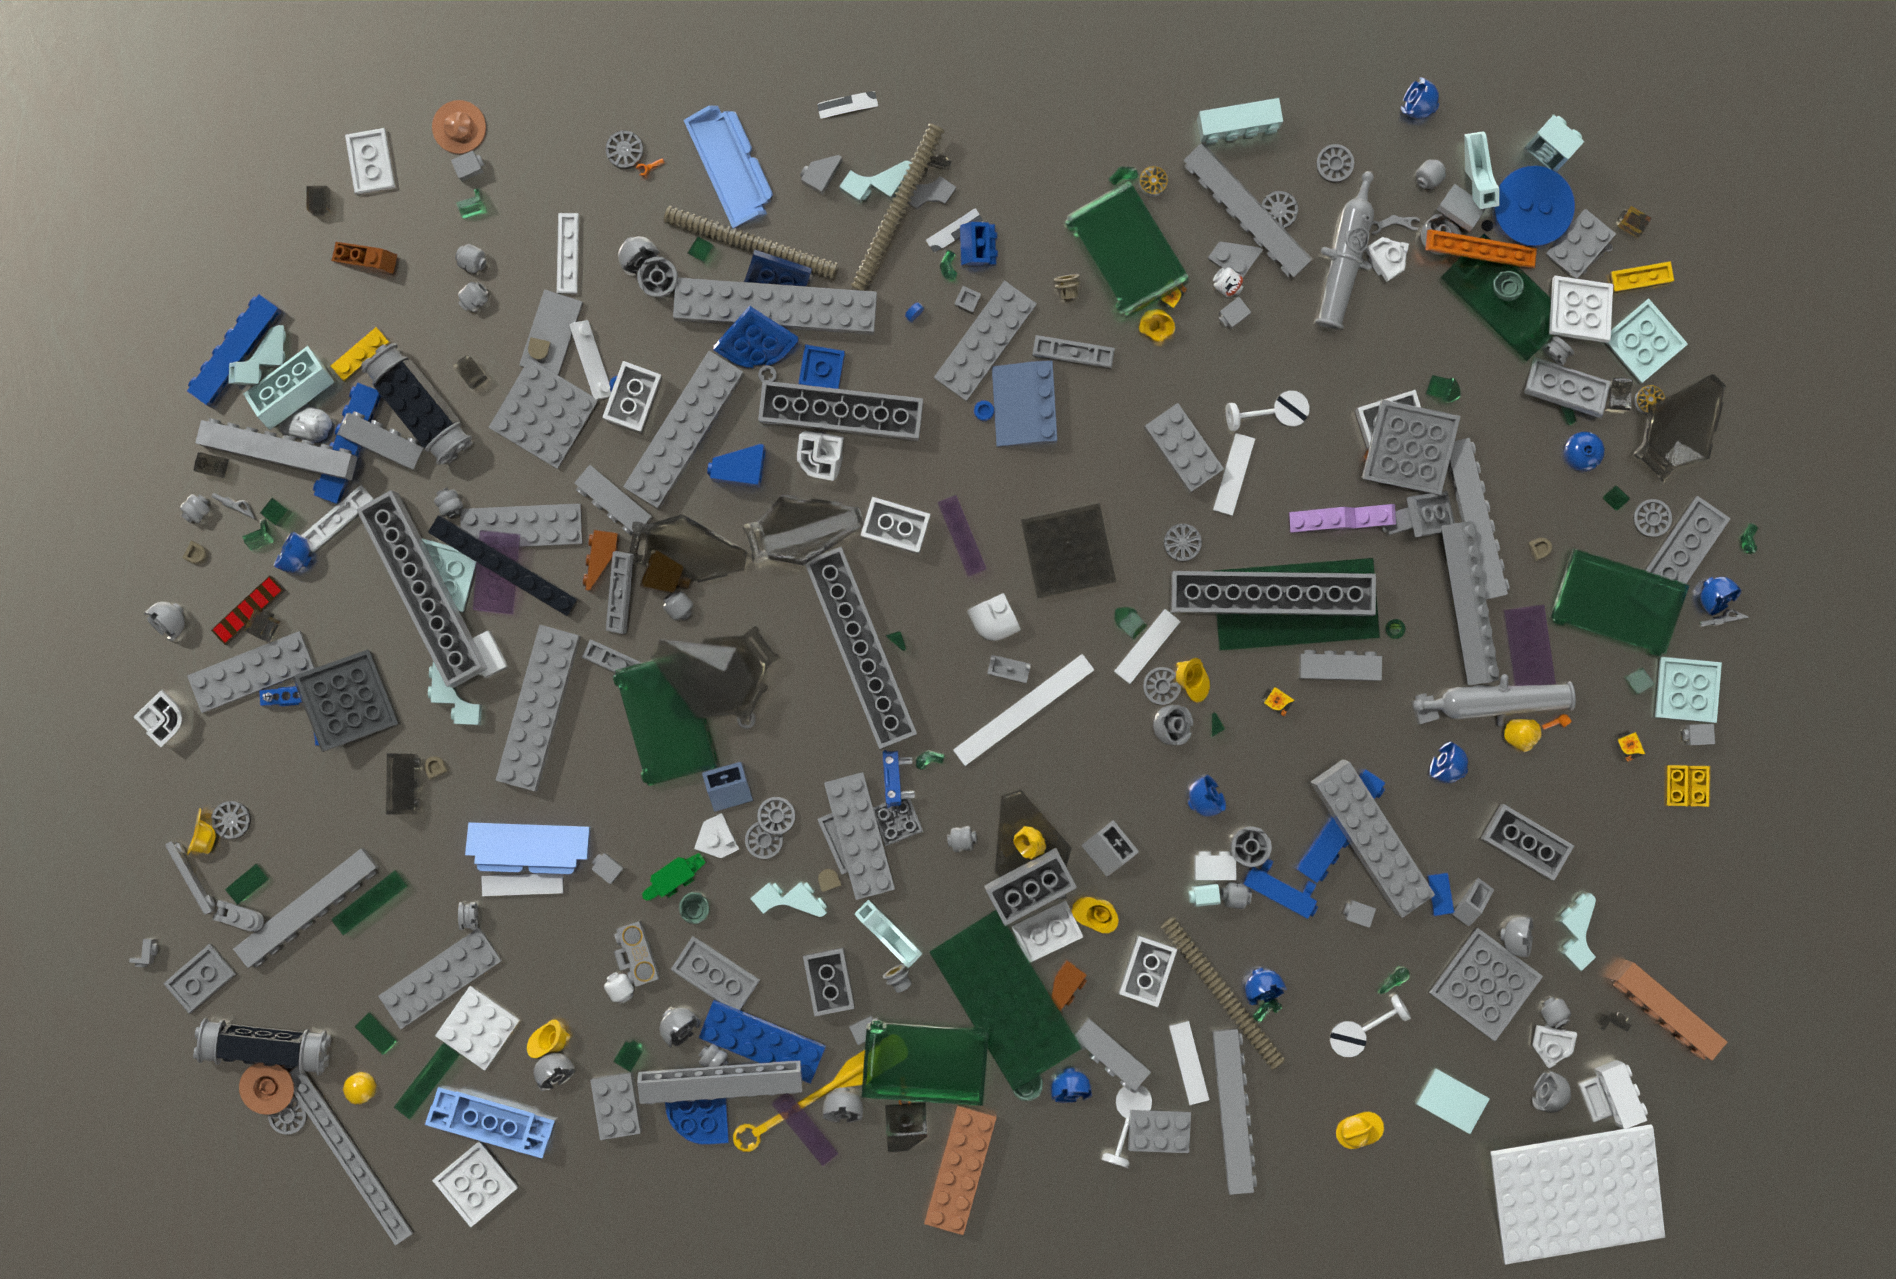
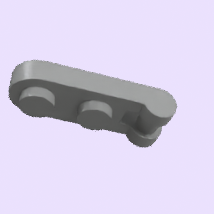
[213,900,264,932]

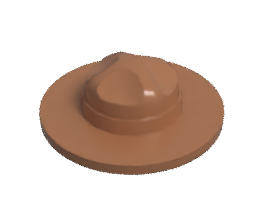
[432,100,486,154]
[239,1062,294,1115]

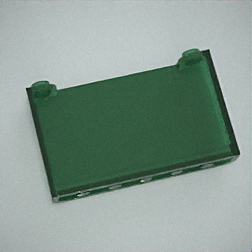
[1065,180,1189,318]
[1549,547,1690,657]
[613,650,720,786]
[861,1020,989,1106]

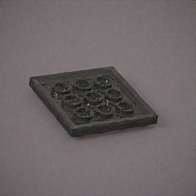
[1021,503,1116,599]

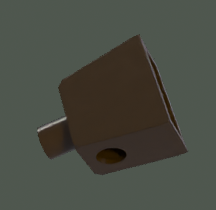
[639,550,691,593]

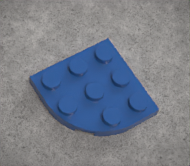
[713,306,798,367]
[665,1098,729,1144]

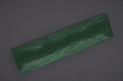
[331,870,408,936]
[394,1042,460,1119]

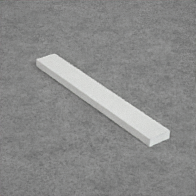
[953,654,1094,766]

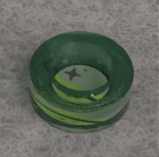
[1385,619,1406,639]

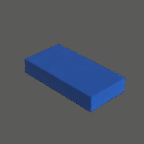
[1427,873,1454,916]

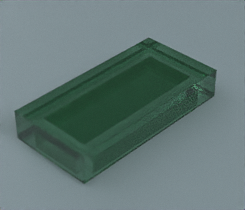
[225,863,270,905]
[354,1012,398,1055]

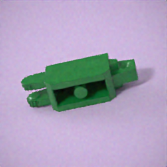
[642,853,706,901]

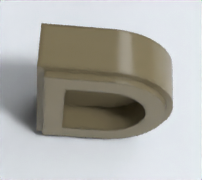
[528,337,551,360]
[1528,538,1552,561]
[182,540,207,564]
[424,756,448,780]
[818,869,841,892]

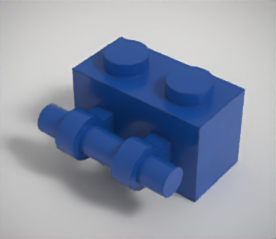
[960,222,998,266]

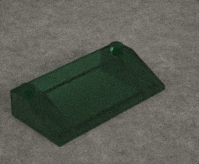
[1441,233,1553,361]

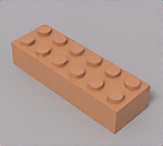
[1610,960,1728,1061]
[924,1104,997,1235]

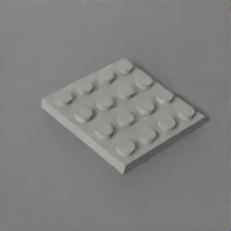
[489,358,599,469]
[1362,399,1461,495]
[1429,928,1543,1041]

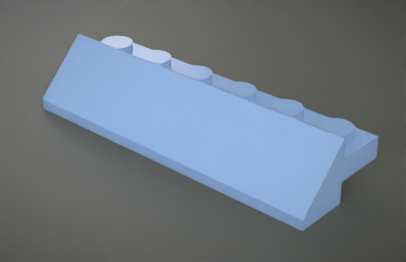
[425,1087,555,1159]

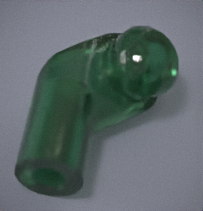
[1108,166,1139,186]
[940,250,957,280]
[1561,405,1577,425]
[1740,523,1759,554]
[916,750,945,770]
[1253,999,1282,1022]

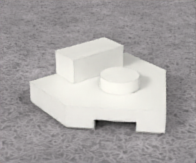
[1365,237,1409,282]
[694,813,739,858]
[1532,1025,1577,1069]

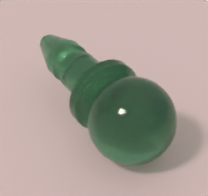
[1379,966,1410,994]

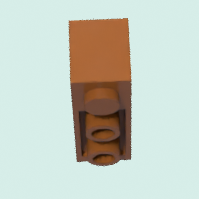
[331,242,398,274]
[583,530,620,591]
[1047,960,1087,1024]

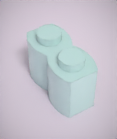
[1188,884,1220,907]

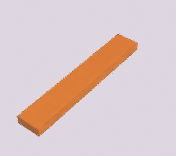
[1425,229,1537,268]

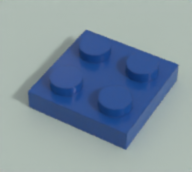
[798,344,845,389]

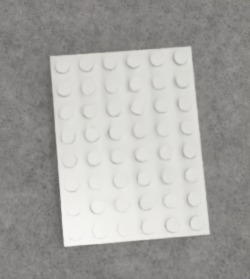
[1490,1125,1665,1265]

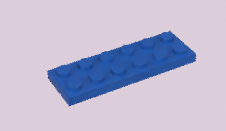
[698,1000,826,1084]

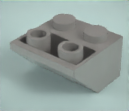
[1081,820,1139,877]

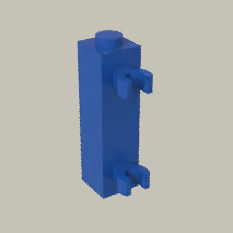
[1242,859,1318,919]

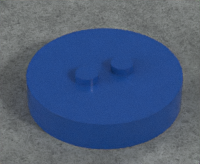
[1492,166,1575,248]

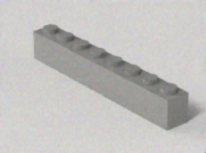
[1184,143,1313,277]
[195,418,358,481]
[1448,438,1510,600]
[1441,521,1499,685]
[233,848,379,968]
[1212,1028,1257,1195]
[637,1061,802,1104]

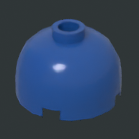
[1401,77,1439,119]
[1563,431,1605,472]
[274,532,312,573]
[1700,577,1742,616]
[1429,742,1468,783]
[1188,775,1226,816]
[1245,968,1287,1005]
[1051,1068,1092,1103]

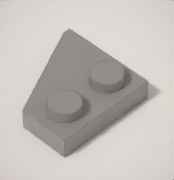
[1208,241,1263,277]

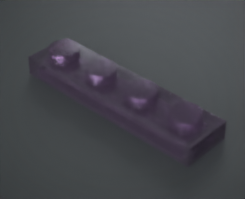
[937,495,987,577]
[772,1093,838,1166]

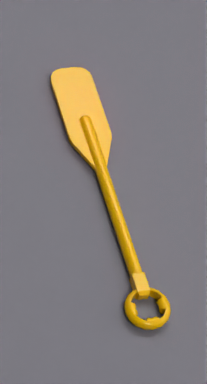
[733,1034,908,1152]

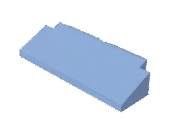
[684,105,773,228]
[465,823,590,874]

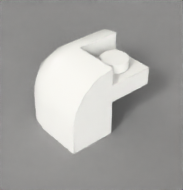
[797,431,844,481]
[967,593,1021,641]
[133,690,183,747]

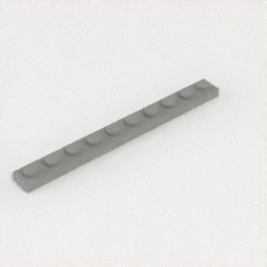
[289,1066,413,1245]

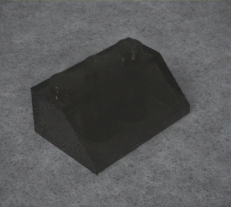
[386,753,421,815]

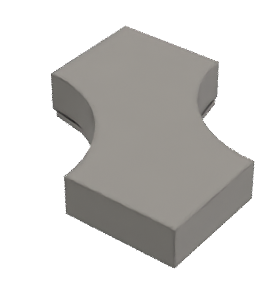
[908,176,956,210]

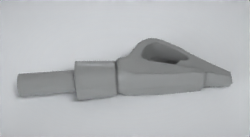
[212,493,255,519]
[1700,609,1748,627]

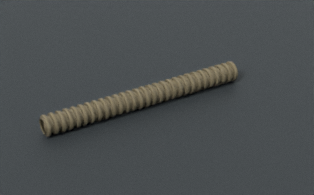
[850,123,945,291]
[663,206,838,280]
[1160,917,1285,1070]

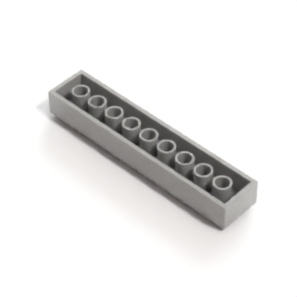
[673,278,877,335]
[356,490,488,688]
[804,547,917,749]
[1171,571,1376,616]

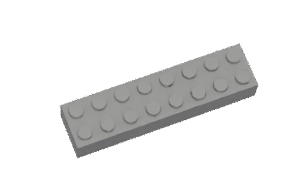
[623,351,745,510]
[758,381,923,441]
[496,625,581,791]
[1310,759,1435,918]

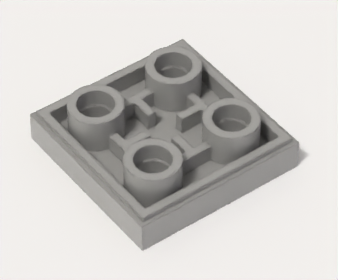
[1437,184,1486,232]
[873,798,923,846]

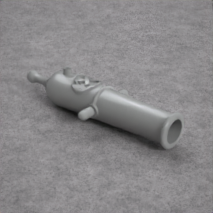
[1315,171,1374,330]
[1413,674,1576,727]

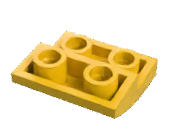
[1667,765,1711,807]

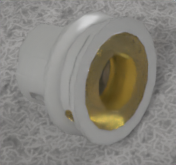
[883,964,912,993]

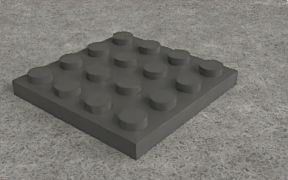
[292,649,398,752]

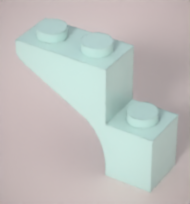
[1464,131,1499,209]
[840,161,912,203]
[229,325,286,385]
[428,662,482,725]
[750,882,828,917]
[1559,893,1596,971]
[855,900,922,968]

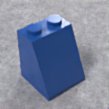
[707,444,766,488]

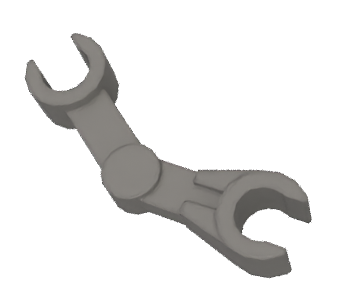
[1371,215,1420,235]

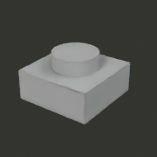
[955,286,981,313]

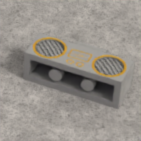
[613,921,660,987]

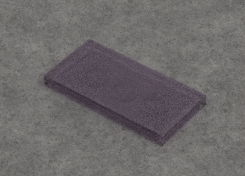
[473,530,521,614]
[1503,605,1556,686]

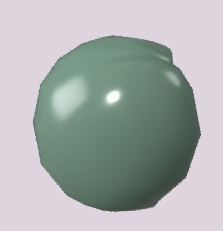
[1493,271,1524,301]
[679,892,709,924]
[1012,1069,1043,1101]

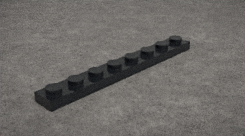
[428,515,578,616]

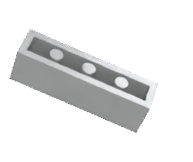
[337,411,423,470]
[575,465,653,536]
[1299,650,1382,681]
[1073,1018,1151,1090]

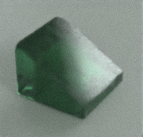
[687,237,715,264]
[1603,485,1630,511]
[886,631,907,652]
[1625,667,1655,695]
[1210,712,1225,737]

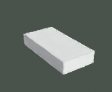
[1578,1077,1613,1122]

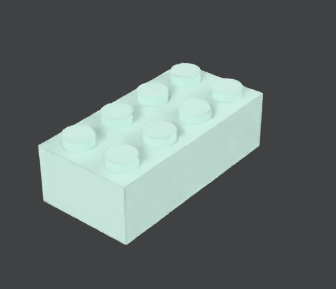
[1197,98,1283,144]
[1524,115,1584,172]
[243,346,334,430]

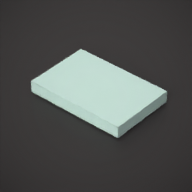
[1416,1068,1489,1134]

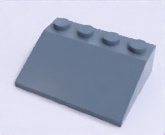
[992,361,1057,447]

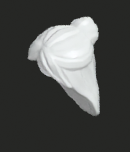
[279,403,332,443]

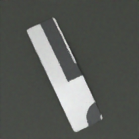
[817,91,878,119]
[926,208,983,253]

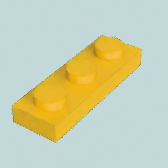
[1610,261,1674,292]
[331,327,390,382]

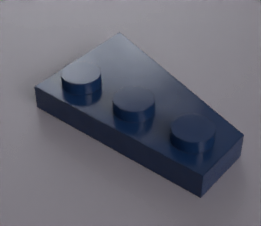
[744,250,812,287]

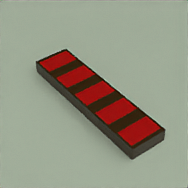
[211,575,284,645]

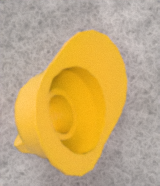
[1175,658,1210,702]
[187,808,216,855]
[1072,897,1119,933]
[527,1019,570,1058]
[1336,1112,1384,1149]

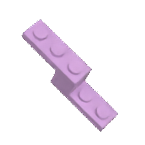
[1289,504,1396,533]

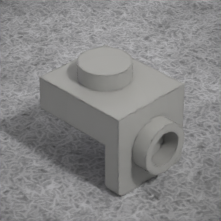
[129,938,158,967]

